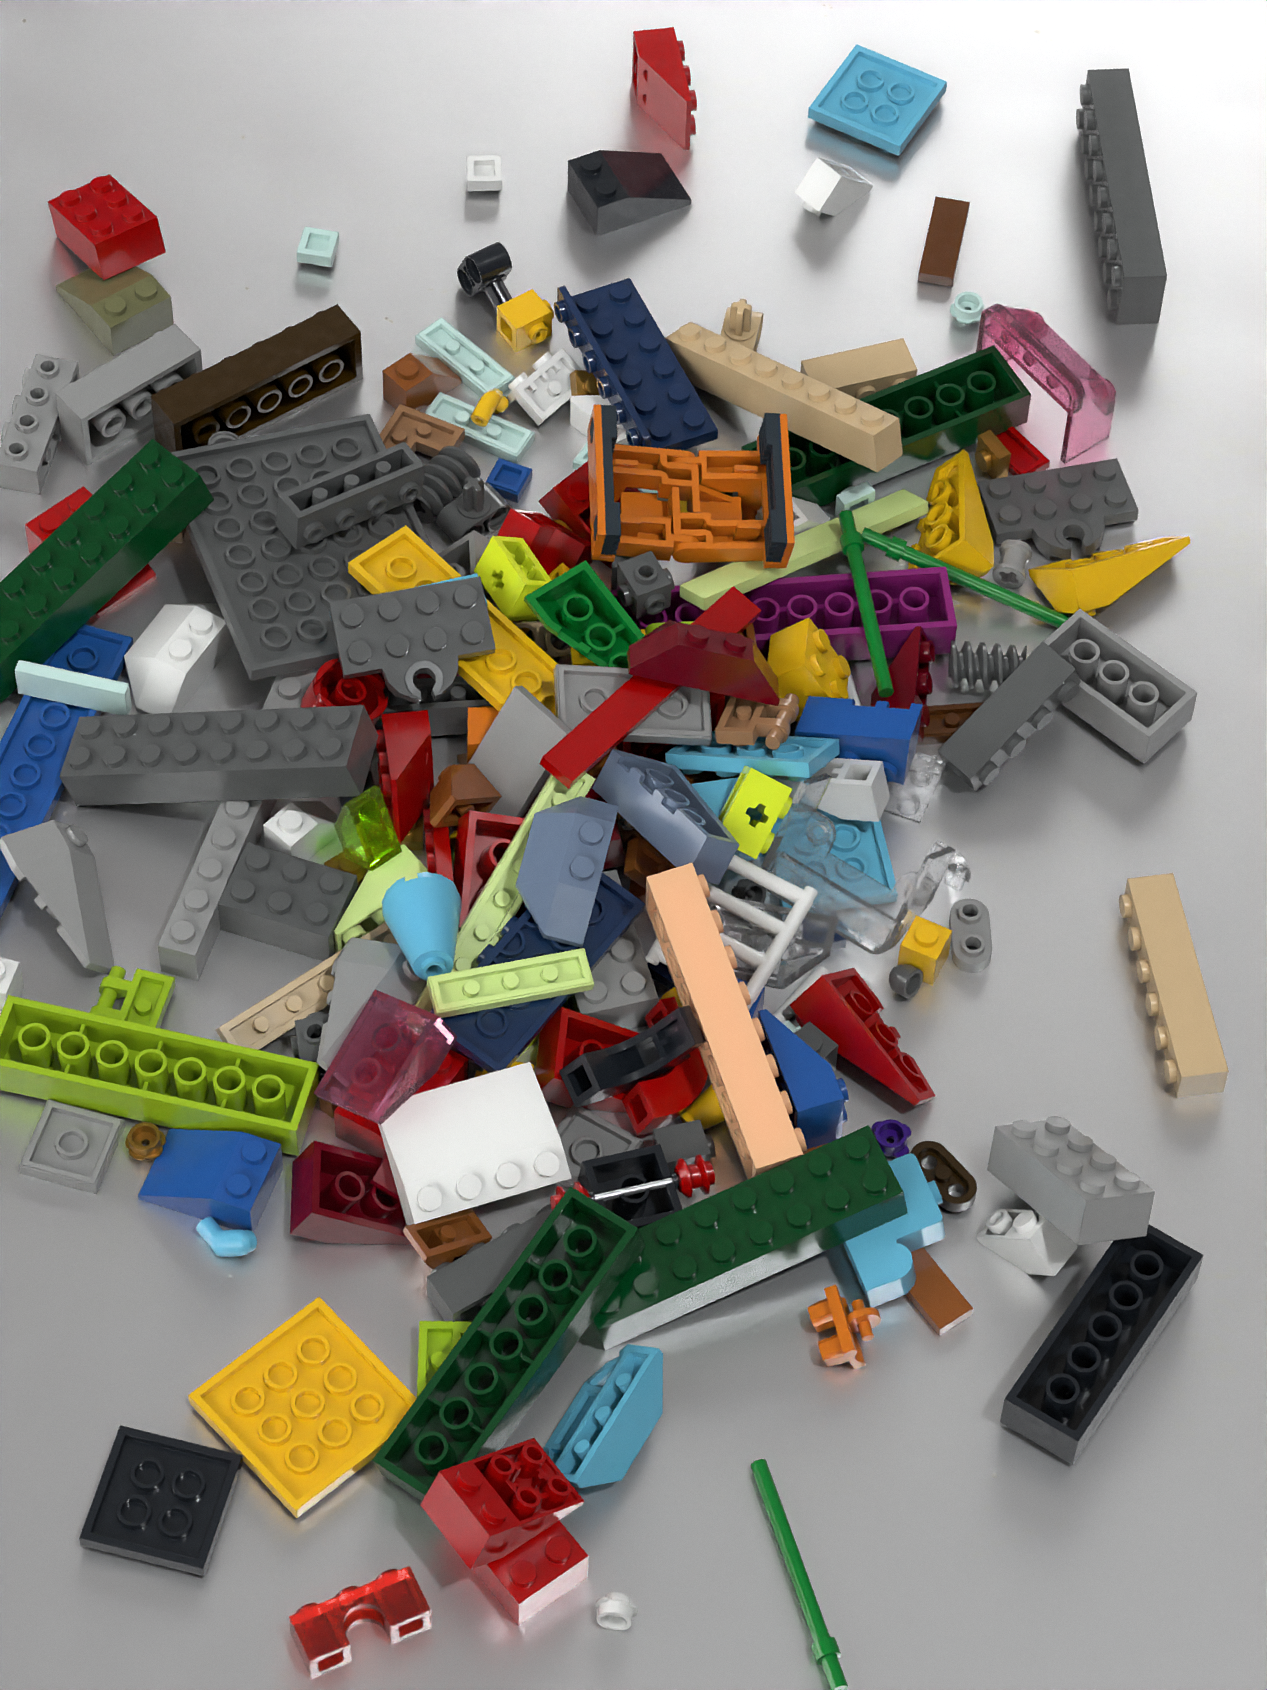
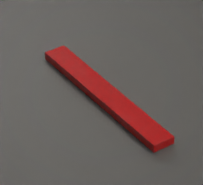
[539,586,762,789]

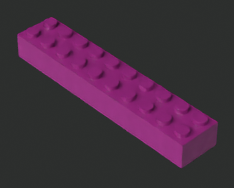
[610,567,957,662]

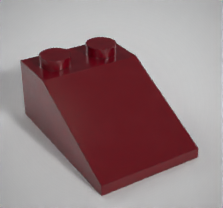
[290,1140,412,1245]

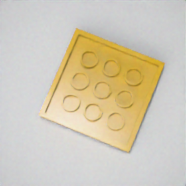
[188,1297,417,1518]

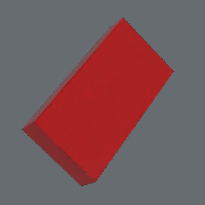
[995,427,1050,476]

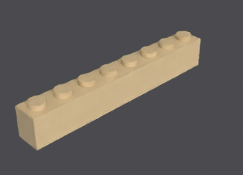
[665,322,903,472]

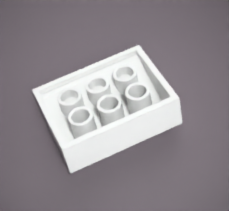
[373,1062,572,1225]

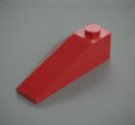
[789,968,936,1106]

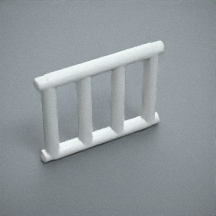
[645,855,818,1010]

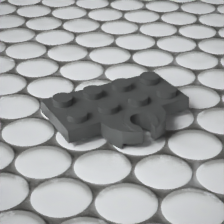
[977,458,1139,560]
[329,576,496,703]

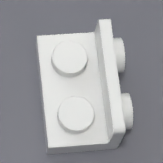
[506,348,582,426]

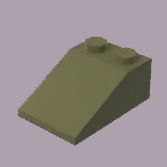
[56,266,174,356]

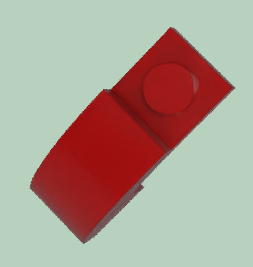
[622,996,708,1136]

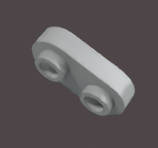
[949,899,992,973]

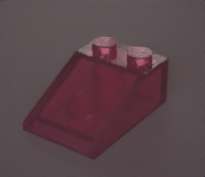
[314,989,457,1125]

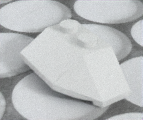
[124,603,234,714]

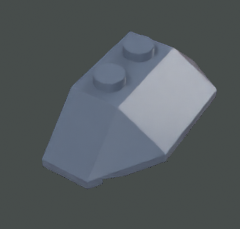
[515,796,619,948]

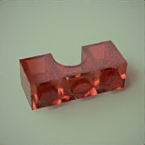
[289,1566,432,1679]

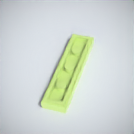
[427,948,594,1019]

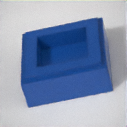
[485,458,532,503]

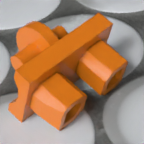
[808,1284,881,1369]

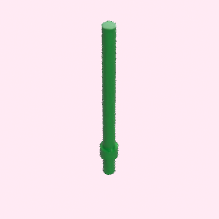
[838,510,894,697]
[861,527,1070,628]
[750,1459,848,1690]

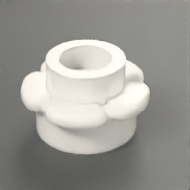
[595,1592,638,1631]

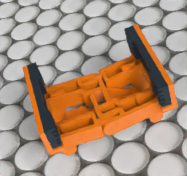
[587,404,795,568]

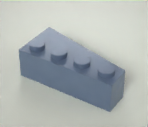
[592,749,739,885]

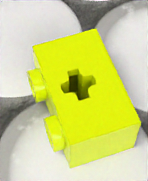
[474,536,552,621]
[718,766,793,859]

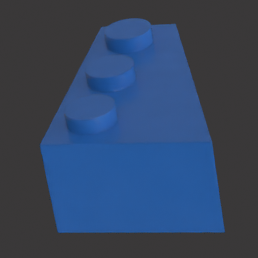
[795,696,923,785]

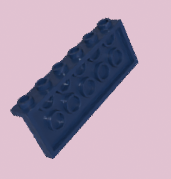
[554,278,718,450]
[427,872,646,1073]

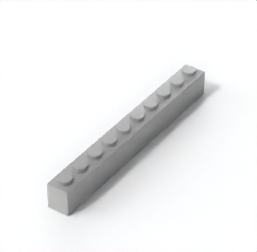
[158,666,321,981]

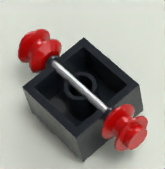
[550,1144,715,1229]

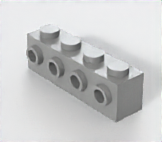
[0,354,80,495]

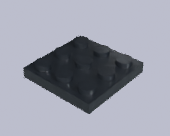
[79,1425,243,1576]

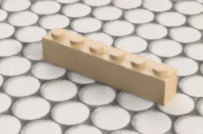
[1119,873,1229,1098]

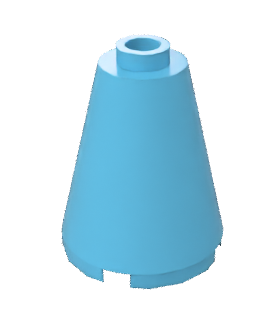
[382,872,462,981]

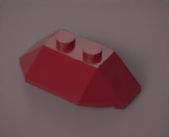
[627,620,780,706]

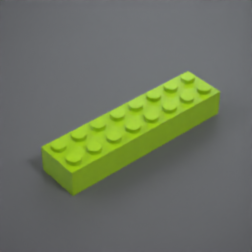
[0,995,320,1156]

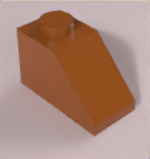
[382,353,462,411]
[430,764,502,828]

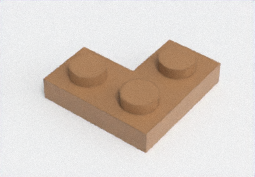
[380,404,465,457]

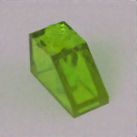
[334,785,402,871]

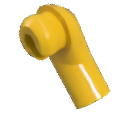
[471,388,509,427]

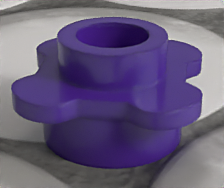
[871,1119,911,1158]

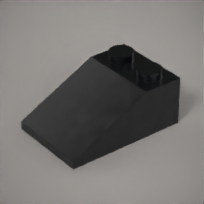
[567,150,692,237]

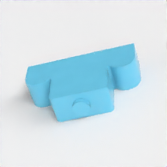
[843,1153,946,1308]

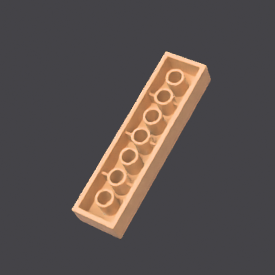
[645,863,807,1180]

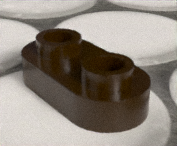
[910,1141,977,1212]

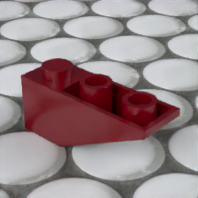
[870,626,935,743]

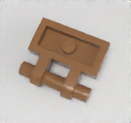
[715,693,799,750]

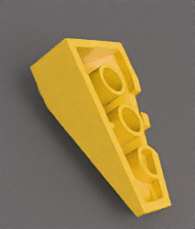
[908,449,994,585]
[1028,536,1190,616]

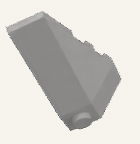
[0,820,114,975]
[317,937,427,1090]

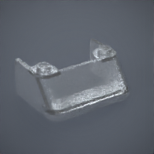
[761,773,956,954]

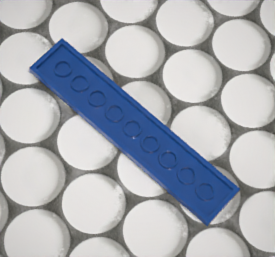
[0,624,134,919]

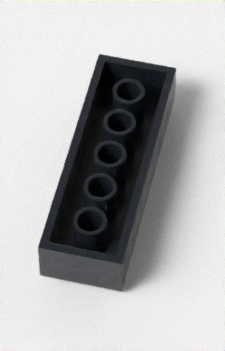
[1000,1224,1204,1465]

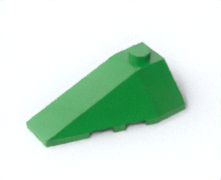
[524,560,645,668]

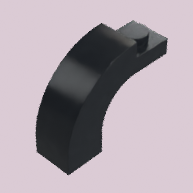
[559,1005,706,1107]

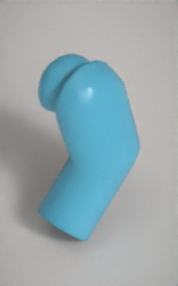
[196,1217,257,1257]

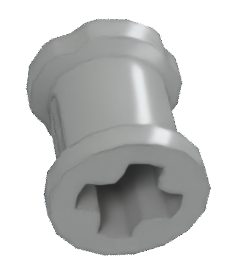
[992,539,1032,589]

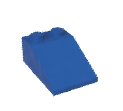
[758,1009,849,1149]
[138,1129,283,1233]

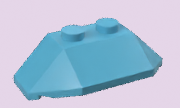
[543,1344,663,1488]

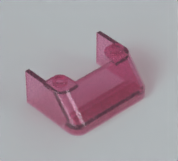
[976,303,1116,464]

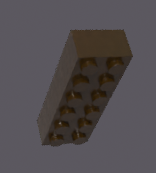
[151,304,363,452]

